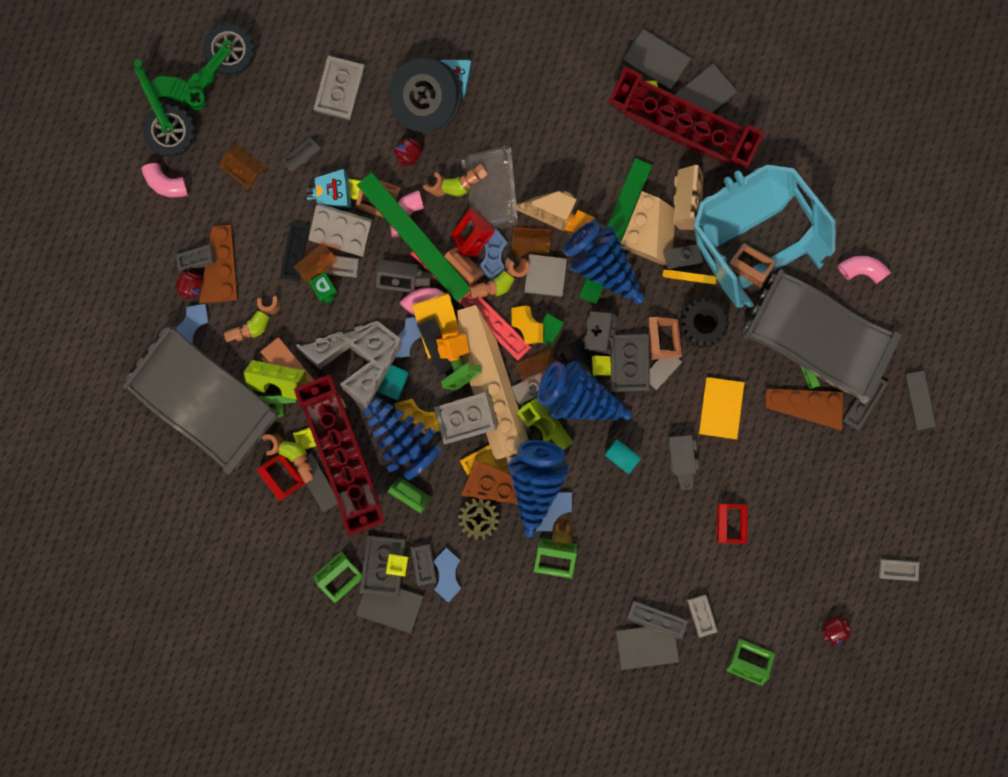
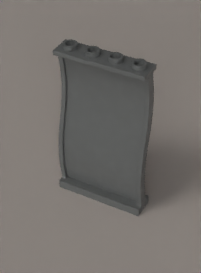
[743,269,902,404]
[123,326,281,475]

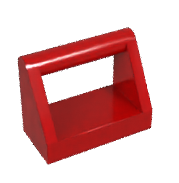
[451,208,495,257]
[256,454,305,501]
[716,504,748,544]

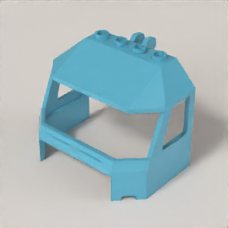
[694,165,835,308]

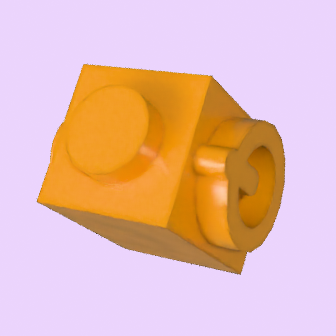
[565,210,595,236]
[436,330,470,361]

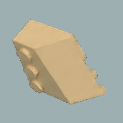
[673,165,703,230]
[513,191,577,231]
[620,191,675,266]

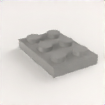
[314,56,365,120]
[309,203,373,257]
[434,392,498,444]

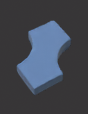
[479,228,508,281]
[176,304,209,345]
[395,317,421,358]
[536,492,572,531]
[434,548,461,603]

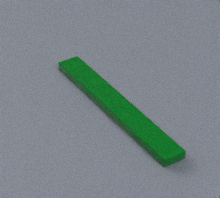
[578,158,652,304]
[357,172,470,302]

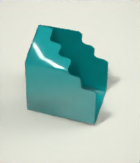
[377,365,409,402]
[604,439,641,474]

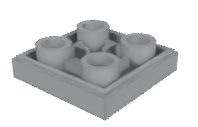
[524,254,567,297]

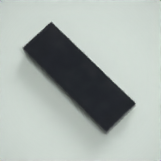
[280,222,310,281]
[416,316,453,375]

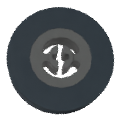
[389,58,462,132]

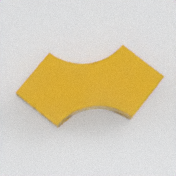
[663,270,717,284]
[512,306,543,344]
[394,399,440,433]

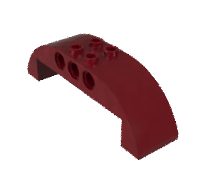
[608,67,765,168]
[293,375,385,536]

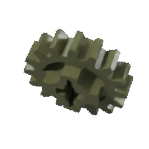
[458,499,500,540]

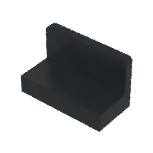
[555,339,593,376]

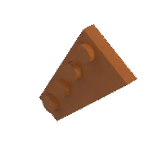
[199,225,238,304]
[765,389,843,431]
[460,459,518,504]

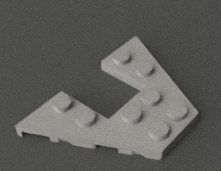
[296,321,402,408]

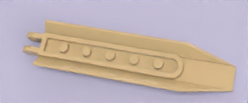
[458,305,529,463]

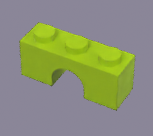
[244,360,307,400]
[517,398,574,450]

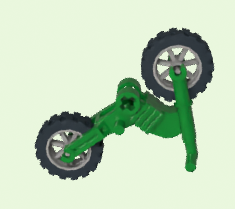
[134,23,255,157]

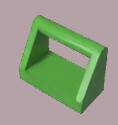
[388,477,432,514]
[534,538,577,579]
[313,551,362,603]
[726,638,775,686]

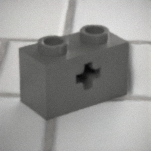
[584,311,618,354]

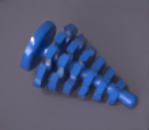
[562,219,645,304]
[537,361,632,421]
[363,397,442,480]
[508,440,570,537]

